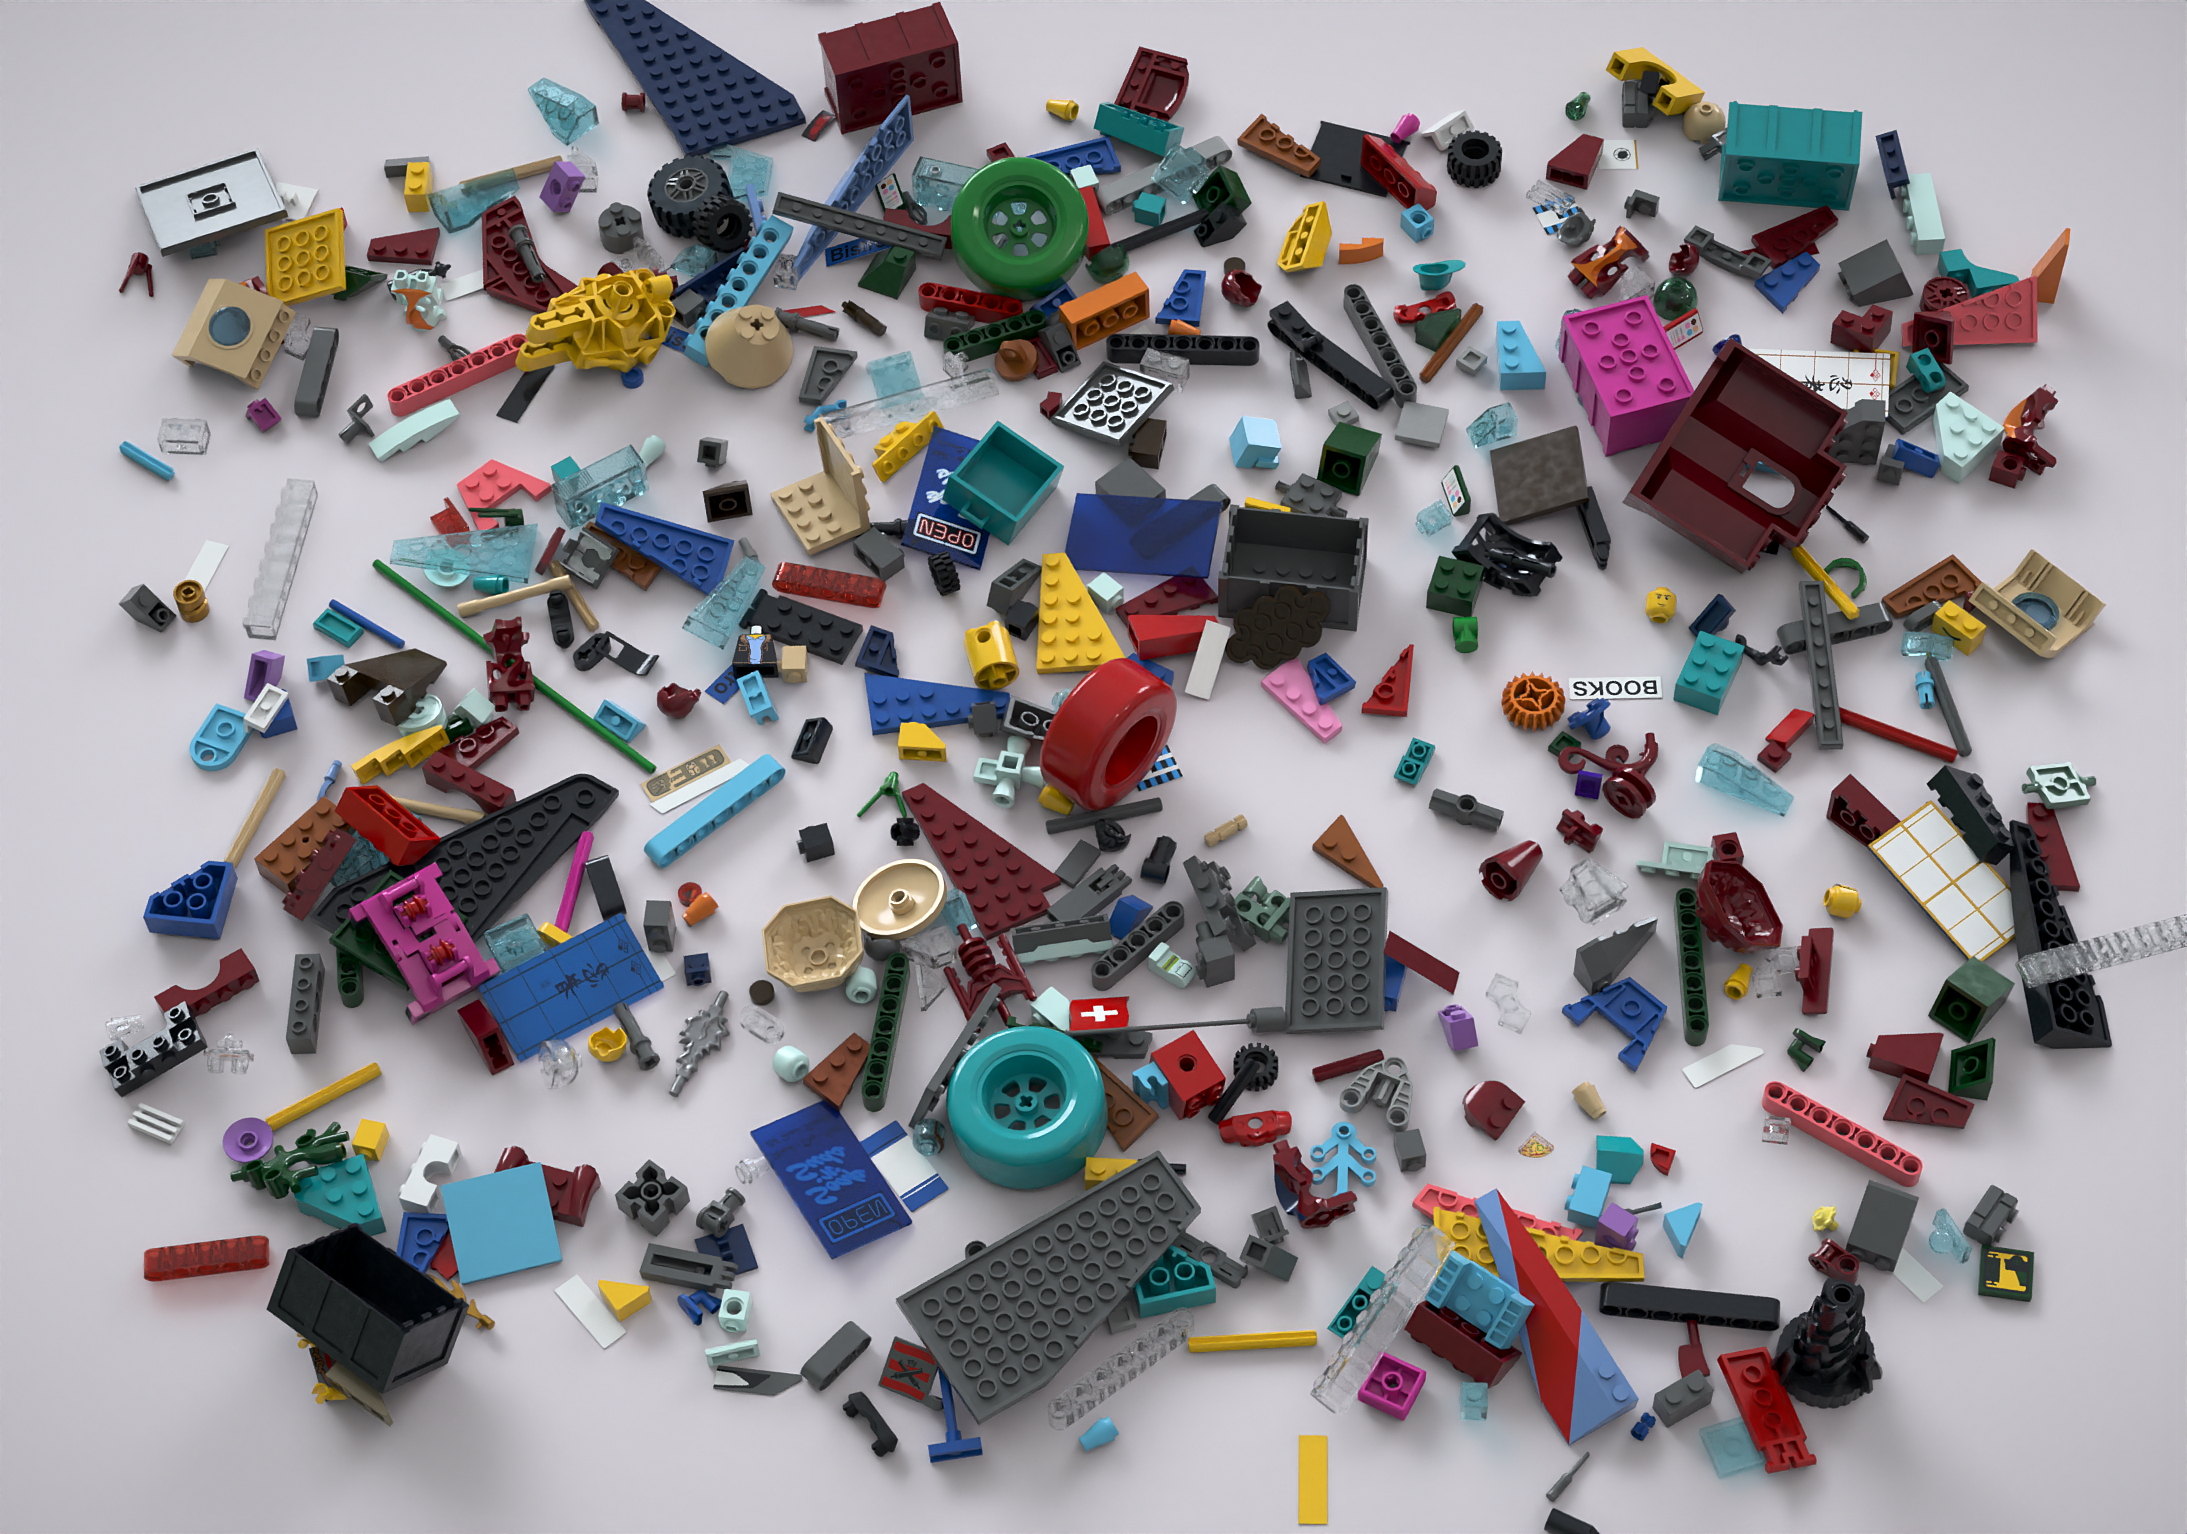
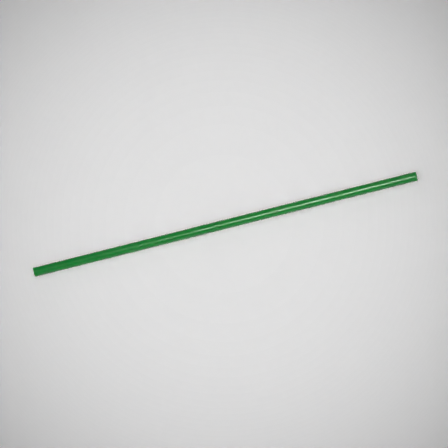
[372,559,657,774]

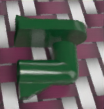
[445,712,474,743]
[1787,1028,1826,1072]

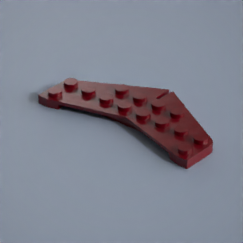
[482,196,578,314]

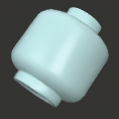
[845,967,877,1004]
[772,1045,809,1082]

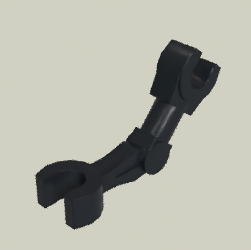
[1735,634,1789,666]

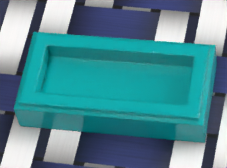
[312,608,364,649]

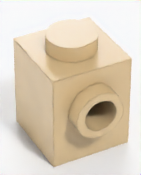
[778,646,808,683]

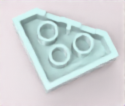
[1932,392,2005,484]

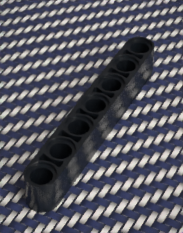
[1267,319,1395,410]
[1106,334,1260,366]
[1599,1282,1780,1331]

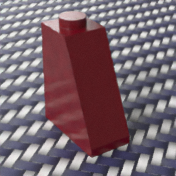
[1546,134,1604,190]
[457,999,514,1076]
[1866,1032,1944,1084]

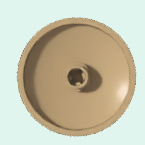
[852,859,947,940]

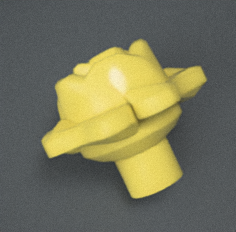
[1812,1206,1839,1231]

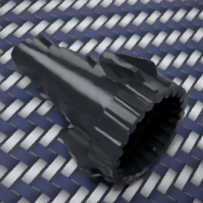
[1770,1277,1883,1409]

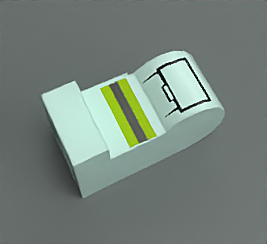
[1148,942,1197,989]

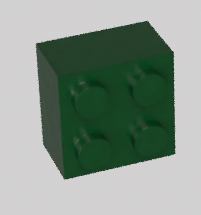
[1426,556,1484,617]

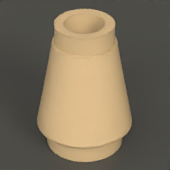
[1572,1081,1607,1120]

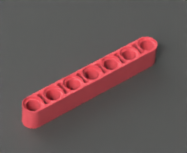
[387,334,528,417]
[1762,1081,1923,1187]

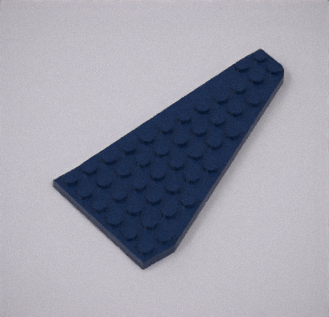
[584,0,806,157]

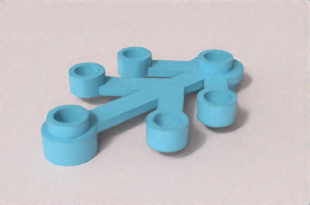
[1310,1122,1376,1197]

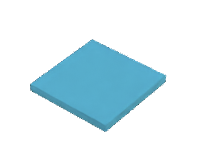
[440,1162,563,1285]

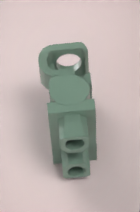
[1235,876,1290,944]

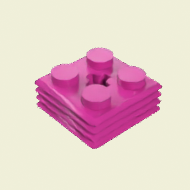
[1357,1351,1426,1421]

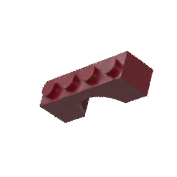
[883,208,953,250]
[422,751,517,815]
[154,948,260,1017]

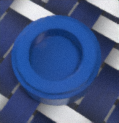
[621,367,644,389]

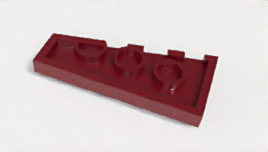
[1751,205,1838,270]
[1116,566,1218,628]

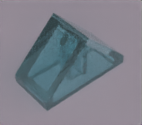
[941,888,977,936]

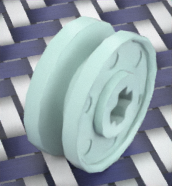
[398,694,448,737]

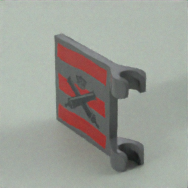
[878,1336,944,1411]

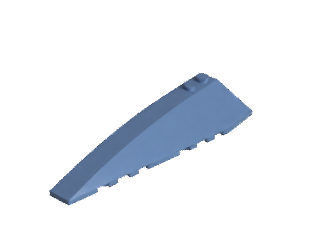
[793,95,914,282]

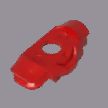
[1393,291,1456,324]
[1219,1110,1292,1147]

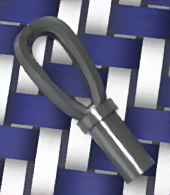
[902,191,928,225]
[438,335,471,361]

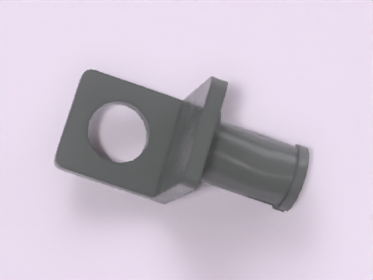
[338,394,375,444]

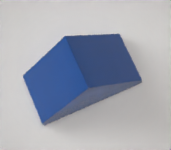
[260,689,298,739]
[1109,895,1153,940]

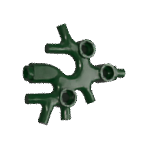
[230,1122,350,1199]

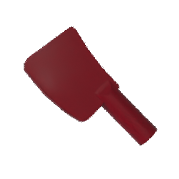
[1678,1320,1710,1378]

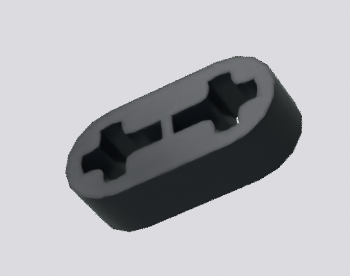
[573,633,612,671]

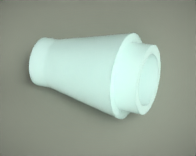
[635,435,666,469]

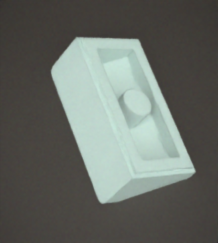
[705,1338,760,1367]

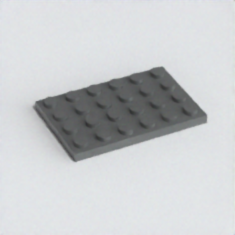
[1284,887,1388,1034]

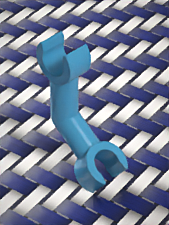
[803,400,848,432]

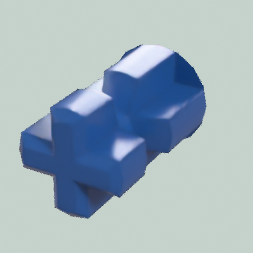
[1630,1412,1656,1441]

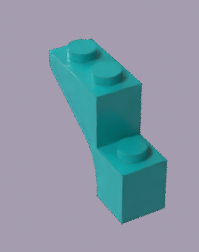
[1937,249,2020,298]

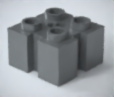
[615,1159,690,1237]

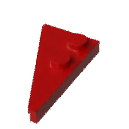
[1362,644,1414,717]

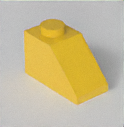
[898,722,947,762]

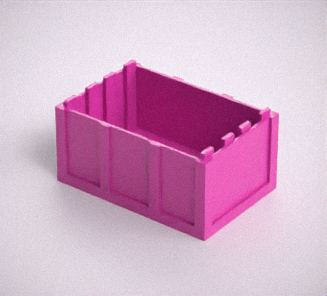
[1558,295,1694,457]

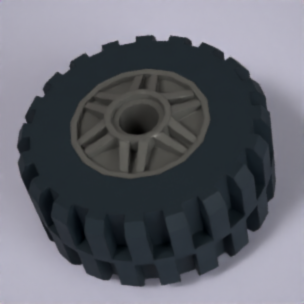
[647,155,734,238]

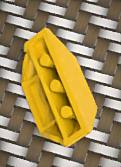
[1277,201,1332,273]

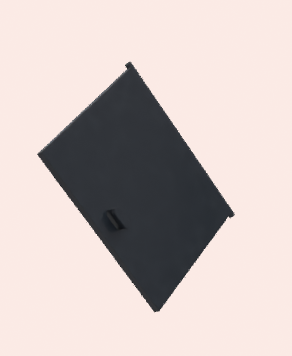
[1300,121,1411,197]

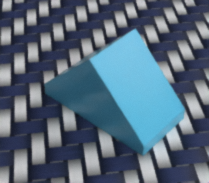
[1663,1202,1703,1258]

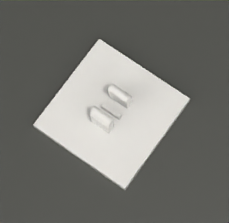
[276,182,318,221]

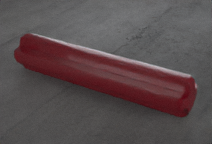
[1312,1049,1384,1082]

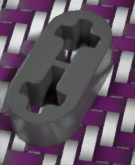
[1903,601,1942,635]

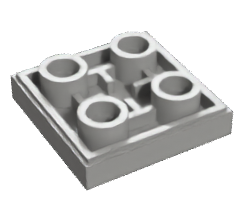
[1395,401,1449,448]

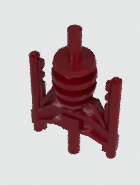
[943,923,1037,1034]

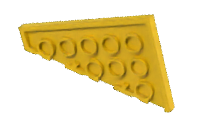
[1036,552,1125,674]

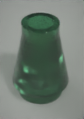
[1565,92,1591,121]

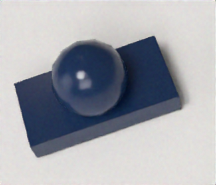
[1689,594,1736,637]

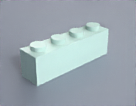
[1899,173,1945,255]

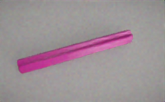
[554,831,594,933]

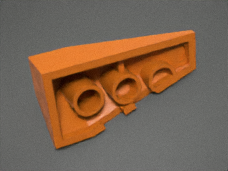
[2031,228,2071,304]

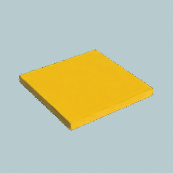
[265,208,346,307]

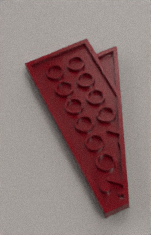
[902,783,1061,941]

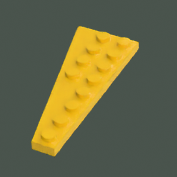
[1433,1207,1644,1282]

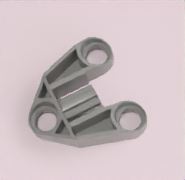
[1339,1057,1413,1132]

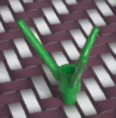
[857,772,907,818]

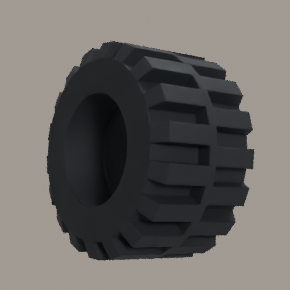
[1447,130,1502,188]
[692,195,753,254]

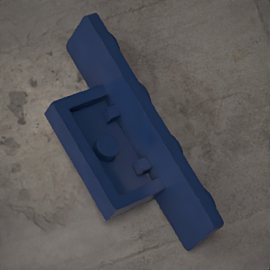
[674,247,747,306]

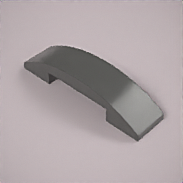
[1684,225,1772,277]

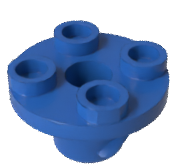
[1567,698,1611,740]

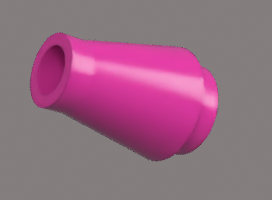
[1390,113,1420,143]

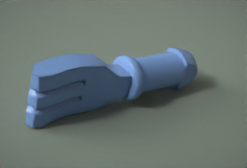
[317,760,342,802]

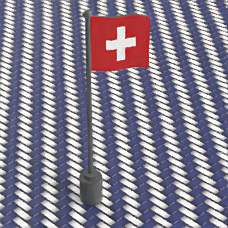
[1064,996,1286,1037]

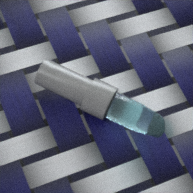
[739,537,763,573]

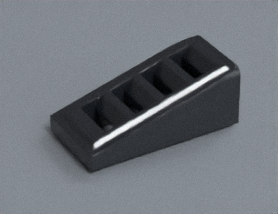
[1640,71,1670,98]

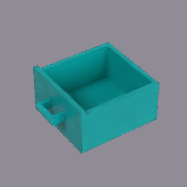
[942,420,1064,546]

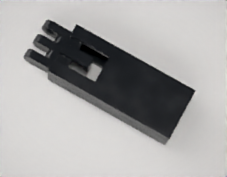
[1575,486,1611,570]

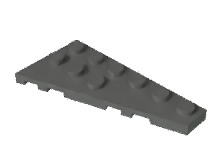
[908,983,1002,1131]

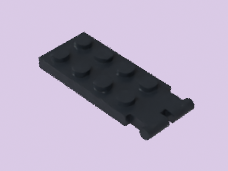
[739,589,863,665]

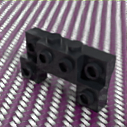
[99,1001,208,1097]

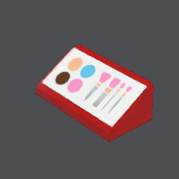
[1663,308,1703,350]

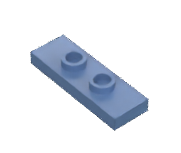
[745,184,767,241]

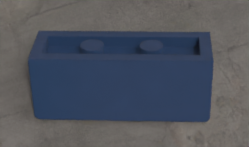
[1875,130,1910,199]

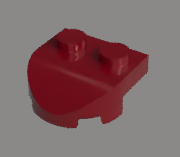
[1462,1081,1526,1141]

